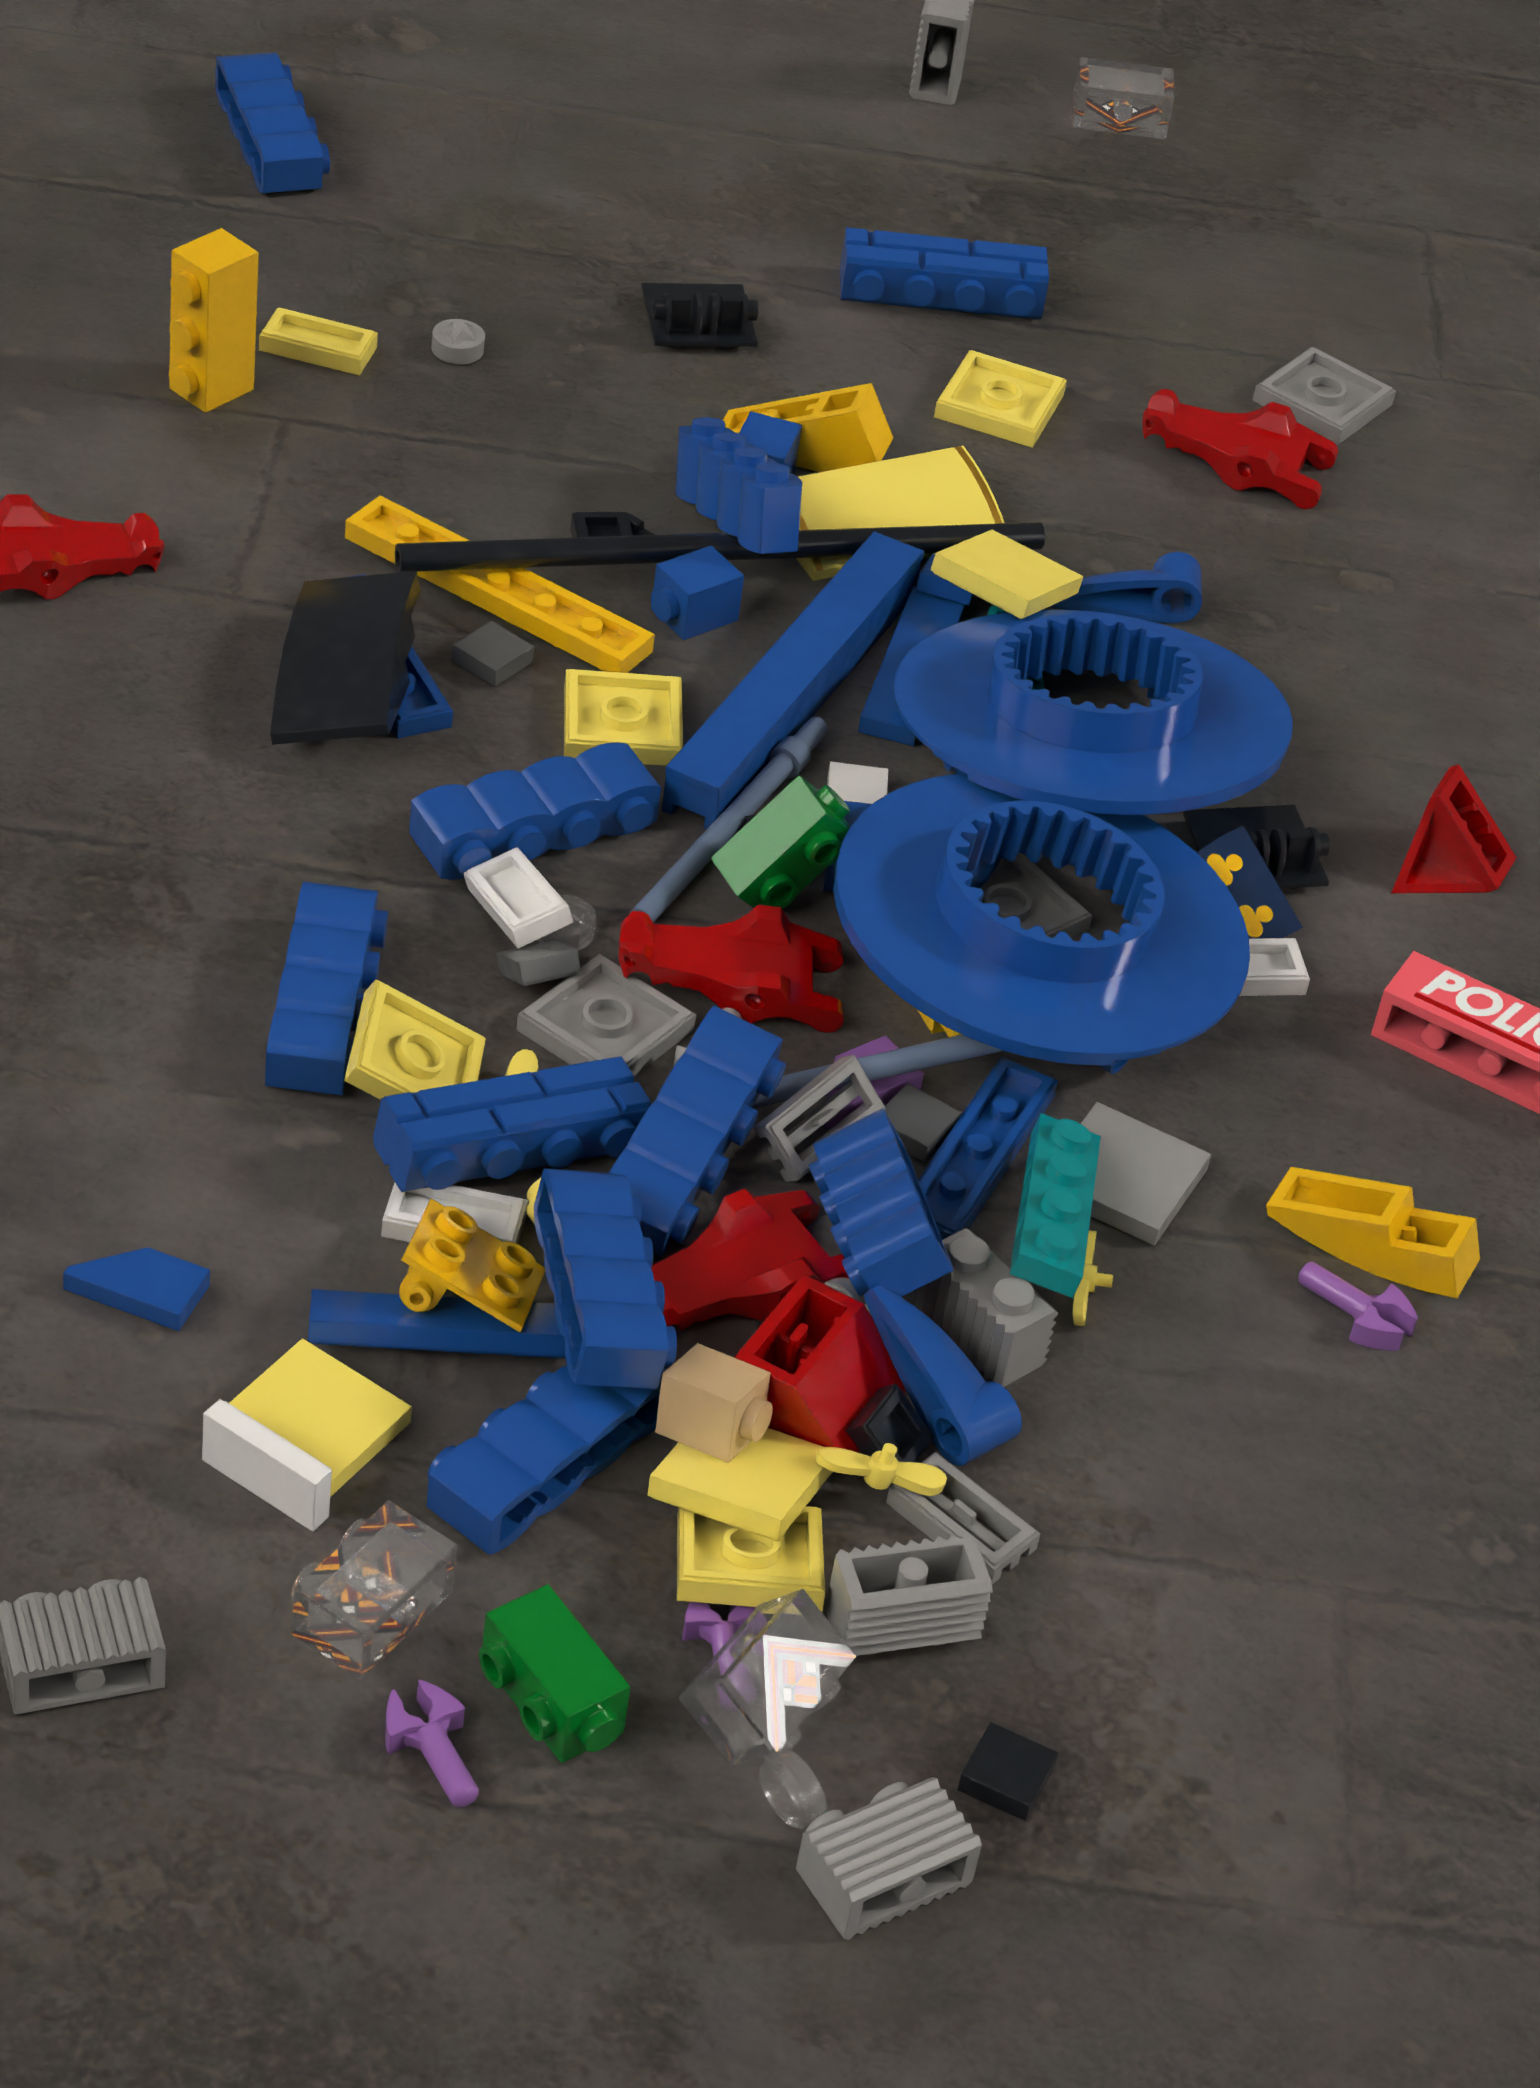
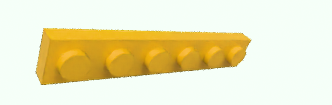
[345,495,655,673]

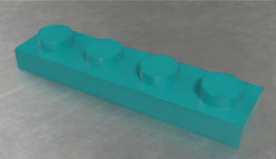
[1009,1113,1101,1298]

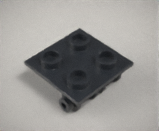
[641,283,758,349]
[1183,805,1330,889]

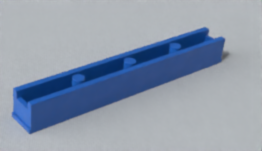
[661,531,924,829]

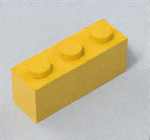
[169,228,259,413]

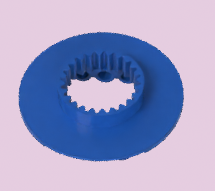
[893,610,1293,815]
[833,773,1250,1074]

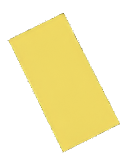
[259,307,378,376]

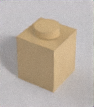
[655,1343,773,1463]

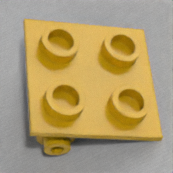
[399,1198,545,1332]

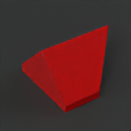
[1391,764,1517,894]

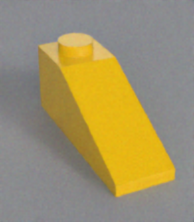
[723,383,893,472]

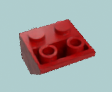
[734,1274,908,1475]

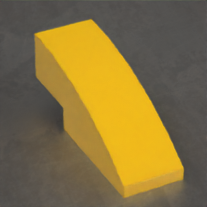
[1266,1167,1480,1299]

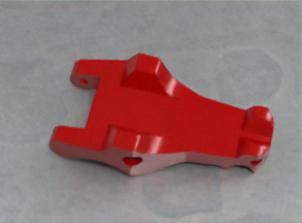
[1142,388,1339,509]
[0,494,165,599]
[618,905,844,1033]
[651,1188,849,1331]

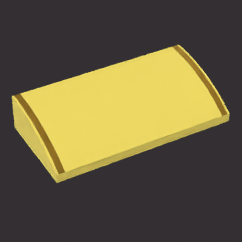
[796,445,1005,581]

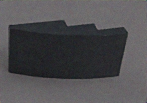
[270,571,421,745]

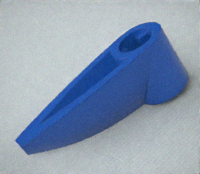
[1050,552,1202,623]
[863,1285,1022,1466]

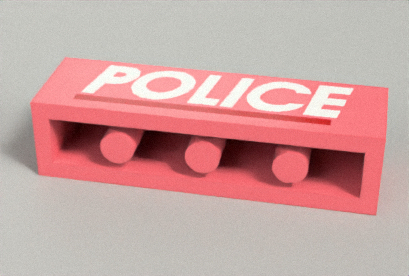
[1371,951,1540,1114]

